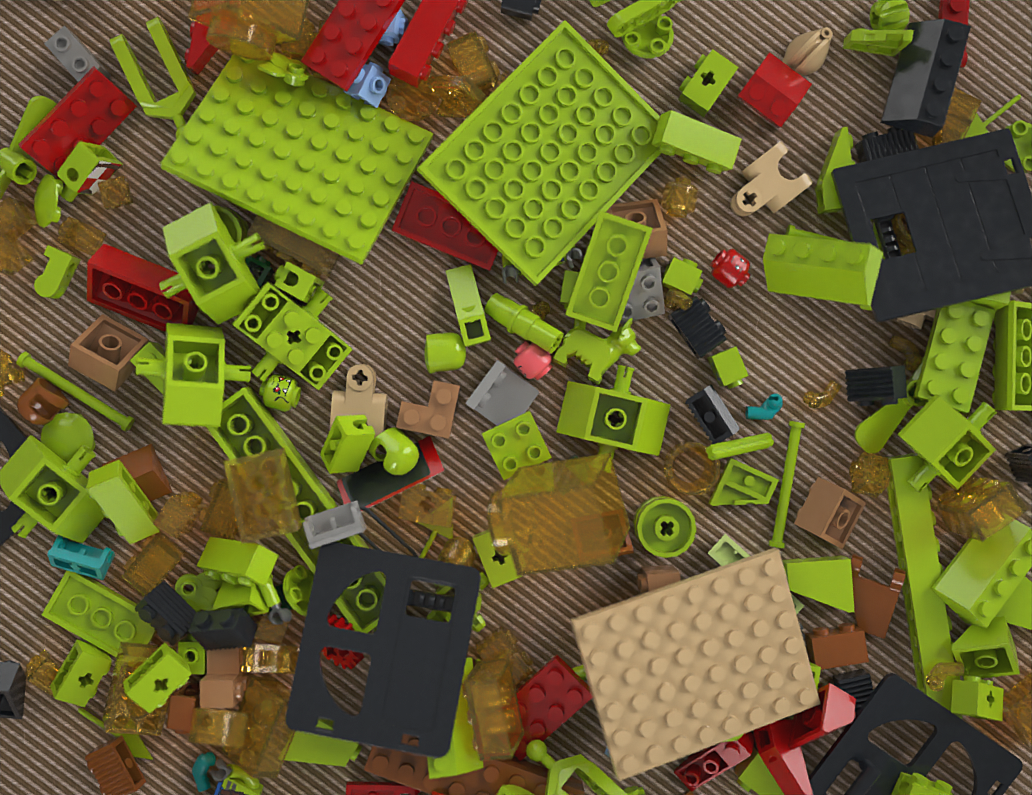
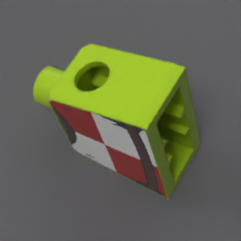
[57,141,123,202]

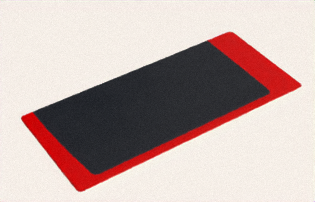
[337,436,444,512]

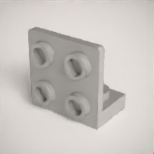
[620,257,665,323]
[465,360,539,426]

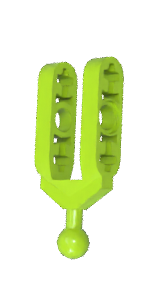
[588,0,682,38]
[109,17,197,139]
[526,740,627,795]

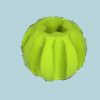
[869,0,910,30]

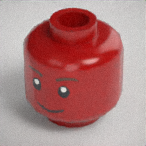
[710,249,751,288]

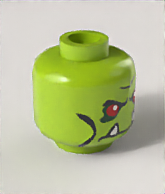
[259,374,301,412]

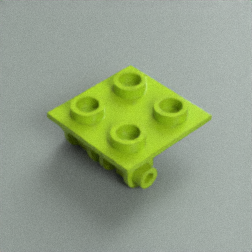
[481,411,552,480]

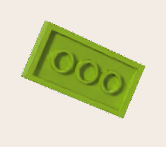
[565,210,653,332]
[913,302,996,414]
[41,571,157,668]

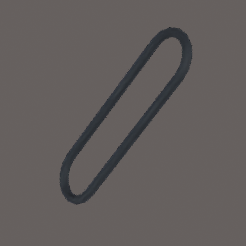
[358,505,418,557]

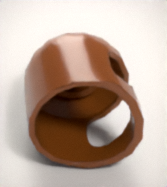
[17,378,70,426]

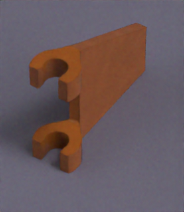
[851,554,906,639]

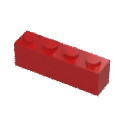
[388,0,468,88]

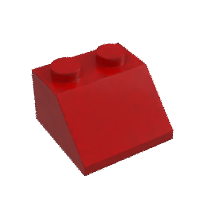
[737,52,812,128]
[788,683,856,749]

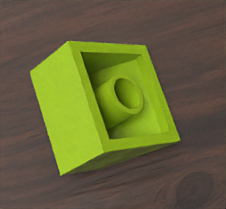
[951,616,1020,678]

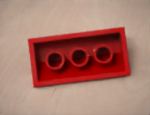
[87,244,199,332]

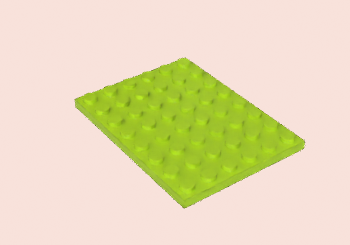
[417,20,661,286]
[161,41,434,265]

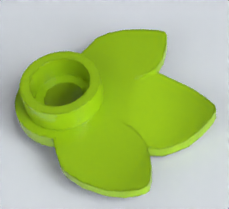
[257,52,309,86]
[175,571,223,612]

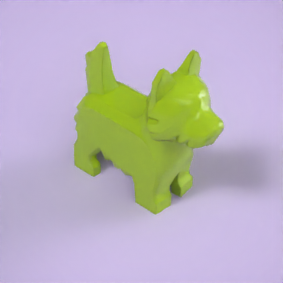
[553,318,641,385]

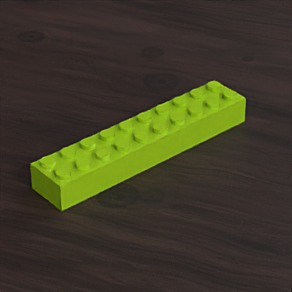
[206,387,386,633]

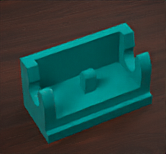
[47,535,115,580]

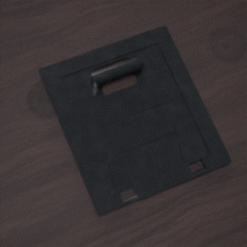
[831,128,1032,323]

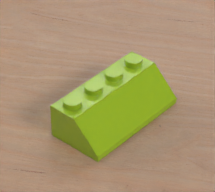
[763,233,883,307]
[992,301,1032,411]
[931,508,1032,628]
[427,657,484,779]

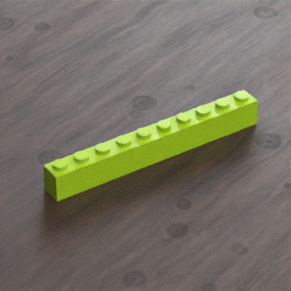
[882,453,963,719]

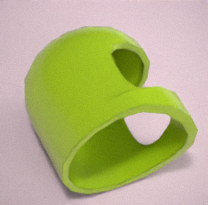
[424,333,466,374]
[368,427,419,475]

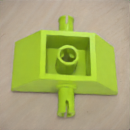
[159,202,265,325]
[233,281,353,390]
[136,323,251,427]
[556,365,671,473]
[897,394,997,493]
[0,435,105,543]

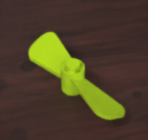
[0,96,57,200]
[854,357,927,454]

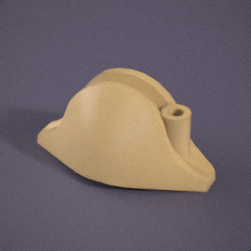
[783,27,833,77]

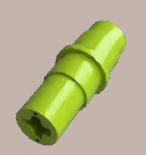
[484,293,564,353]

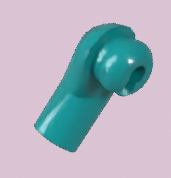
[745,393,783,420]
[192,752,216,792]

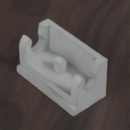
[303,500,367,549]

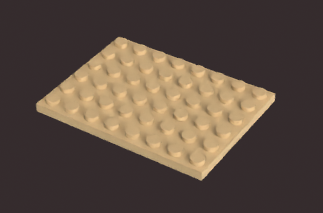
[570,548,820,781]

